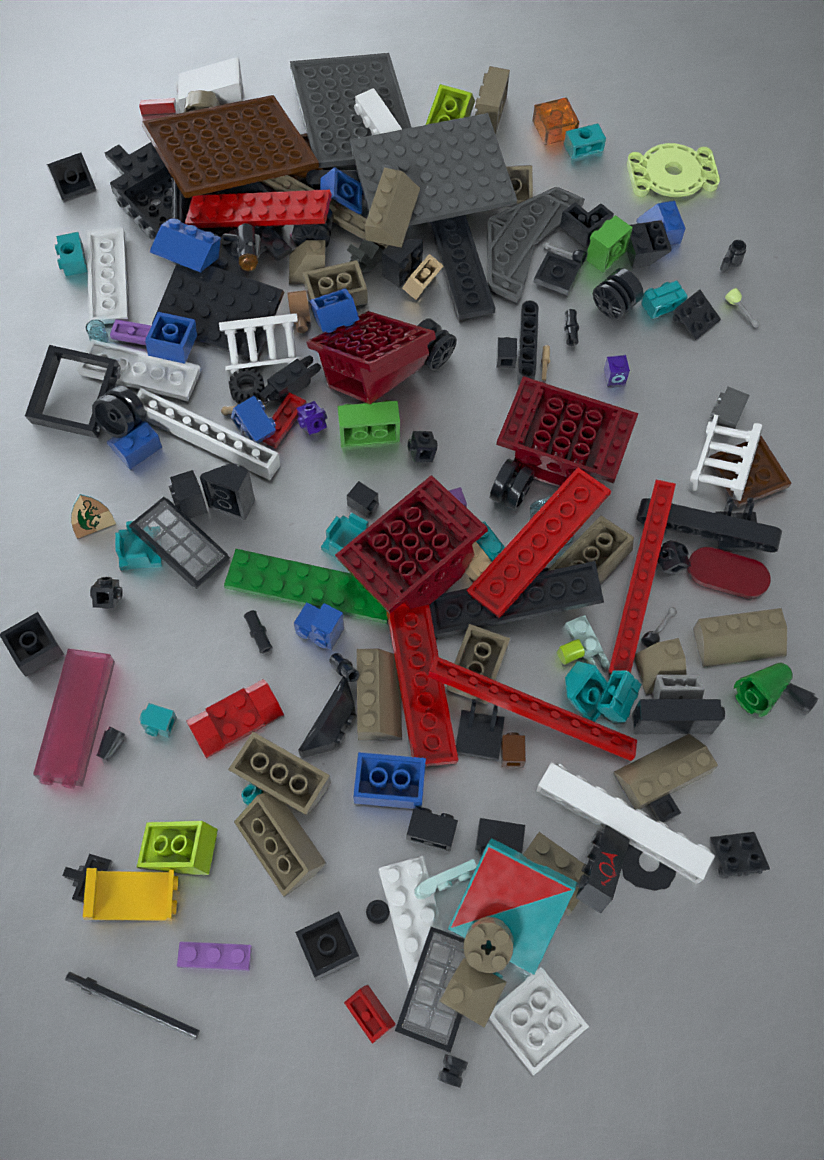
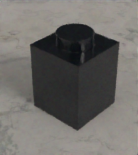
[496,337,517,368]
[346,481,379,517]

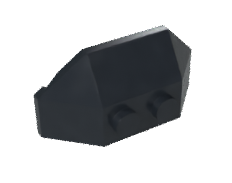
[298,676,357,758]

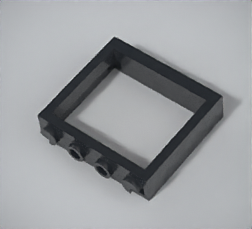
[25,345,121,439]

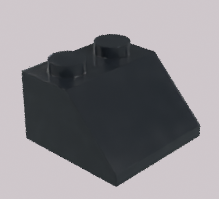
[46,152,96,200]

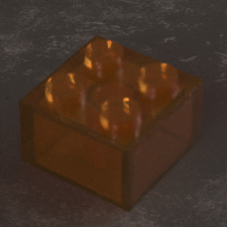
[532,97,579,145]

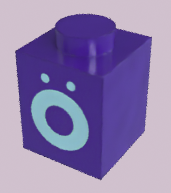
[603,355,630,386]

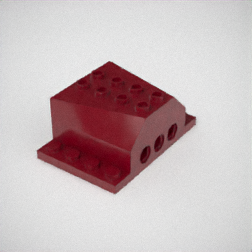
[306,311,436,404]
[496,376,639,487]
[335,475,488,614]

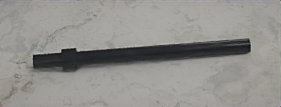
[65,972,200,1040]

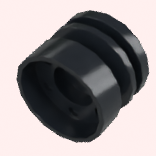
[292,208,334,248]
[592,268,644,320]
[417,318,457,370]

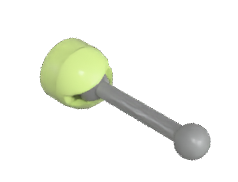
[725,288,760,328]

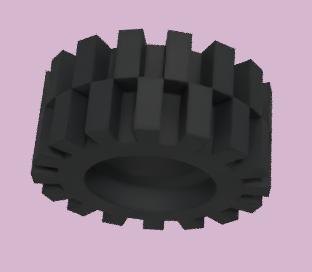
[229,368,265,404]

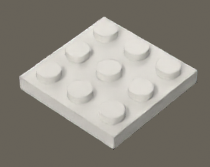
[489,967,589,1076]

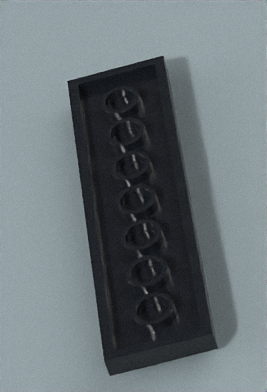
[429,215,496,320]
[430,561,604,638]

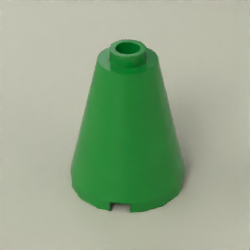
[734,663,793,717]

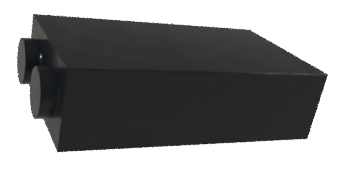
[632,699,725,734]

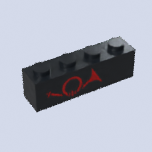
[576,825,630,913]

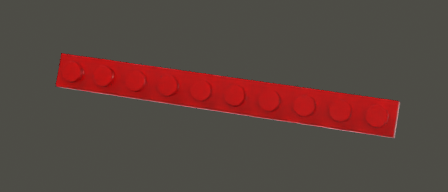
[608,479,676,674]
[427,656,637,761]

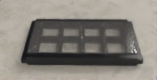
[129,497,230,589]
[395,926,466,1053]

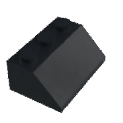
[200,463,255,520]

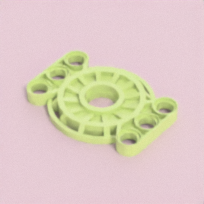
[627,143,720,197]

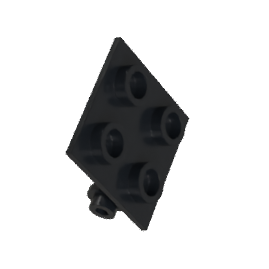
[673,289,721,340]
[710,832,770,878]

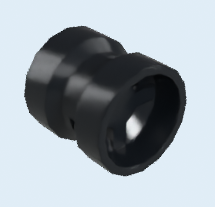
[437,1054,468,1088]

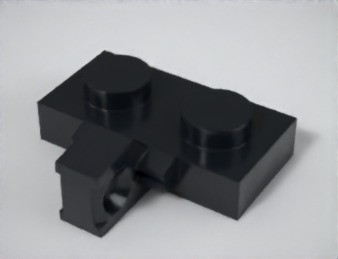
[62,853,113,904]

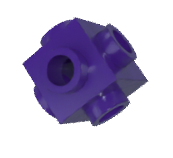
[297,401,328,435]

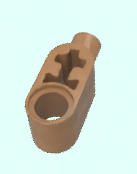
[287,290,311,333]

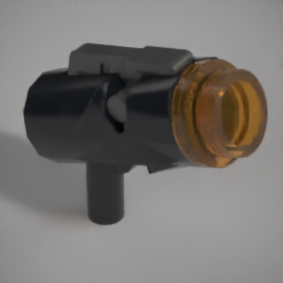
[223,223,261,271]

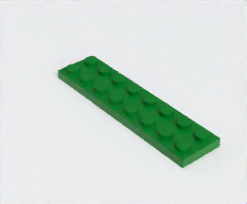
[224,549,388,624]

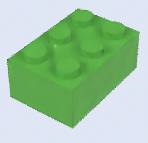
[338,400,400,447]

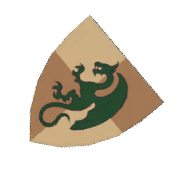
[71,494,116,539]

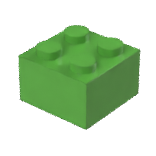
[586,215,633,272]

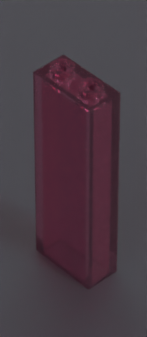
[33,649,115,789]

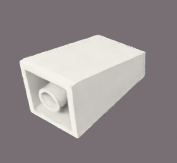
[176,58,243,113]

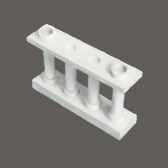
[219,313,303,373]
[690,415,762,501]

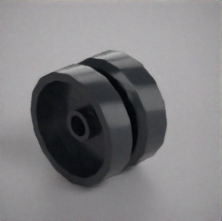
[92,385,145,438]
[489,458,535,511]

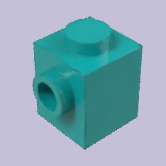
[140,703,177,738]

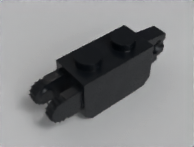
[259,355,321,405]

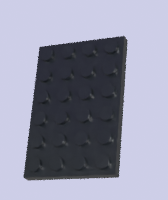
[152,263,285,359]

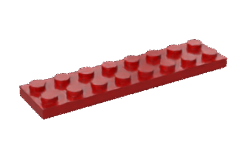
[185,190,332,228]
[466,467,611,618]
[387,603,459,767]

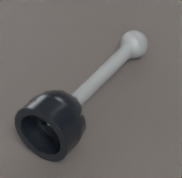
[544,242,587,265]
[641,607,677,648]

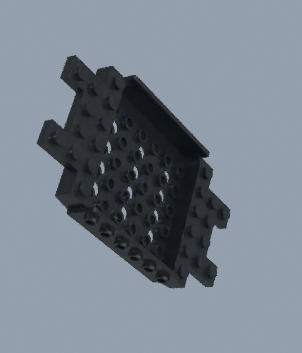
[105,142,292,277]

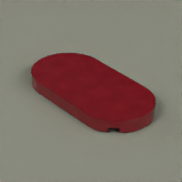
[687,547,771,599]

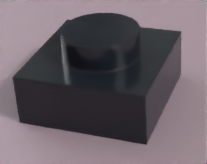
[649,793,681,823]

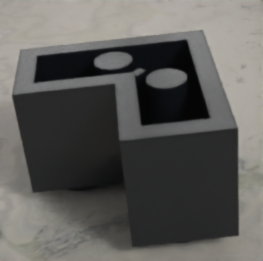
[560,202,614,248]
[168,470,208,518]

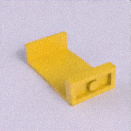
[83,868,178,921]

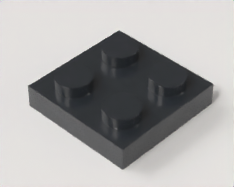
[533,251,582,295]

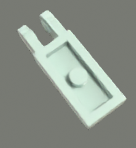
[565,615,610,669]
[414,859,477,899]

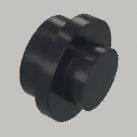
[366,900,390,924]

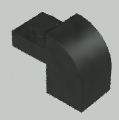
[347,239,383,273]

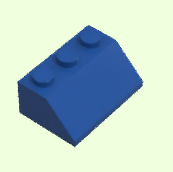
[150,219,221,272]
[353,752,426,809]

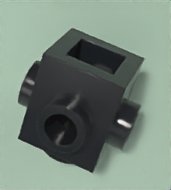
[407,431,438,462]
[658,540,691,575]
[90,577,123,609]

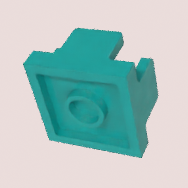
[321,513,369,558]
[115,521,162,570]

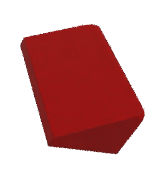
[139,98,176,115]
[344,985,396,1044]

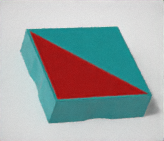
[448,838,577,975]

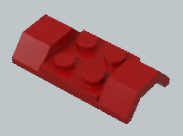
[186,679,284,759]

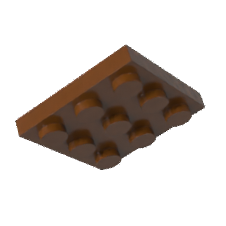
[709,436,792,508]

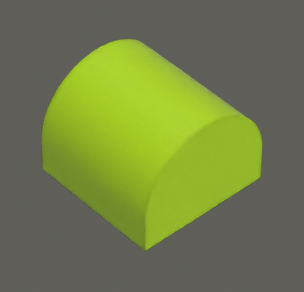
[556,639,585,665]

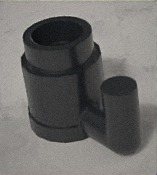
[720,240,746,272]

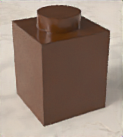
[501,732,526,768]

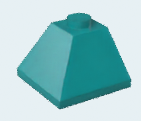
[565,661,608,722]

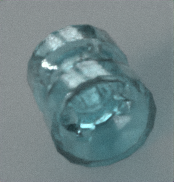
[86,319,109,343]

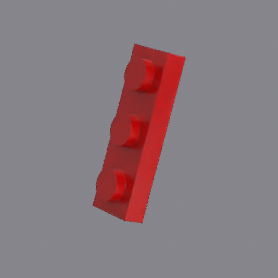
[262,393,307,448]

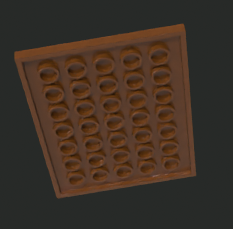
[142,95,319,198]

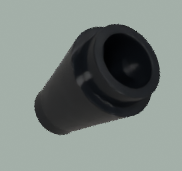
[783,683,819,713]
[96,726,125,761]

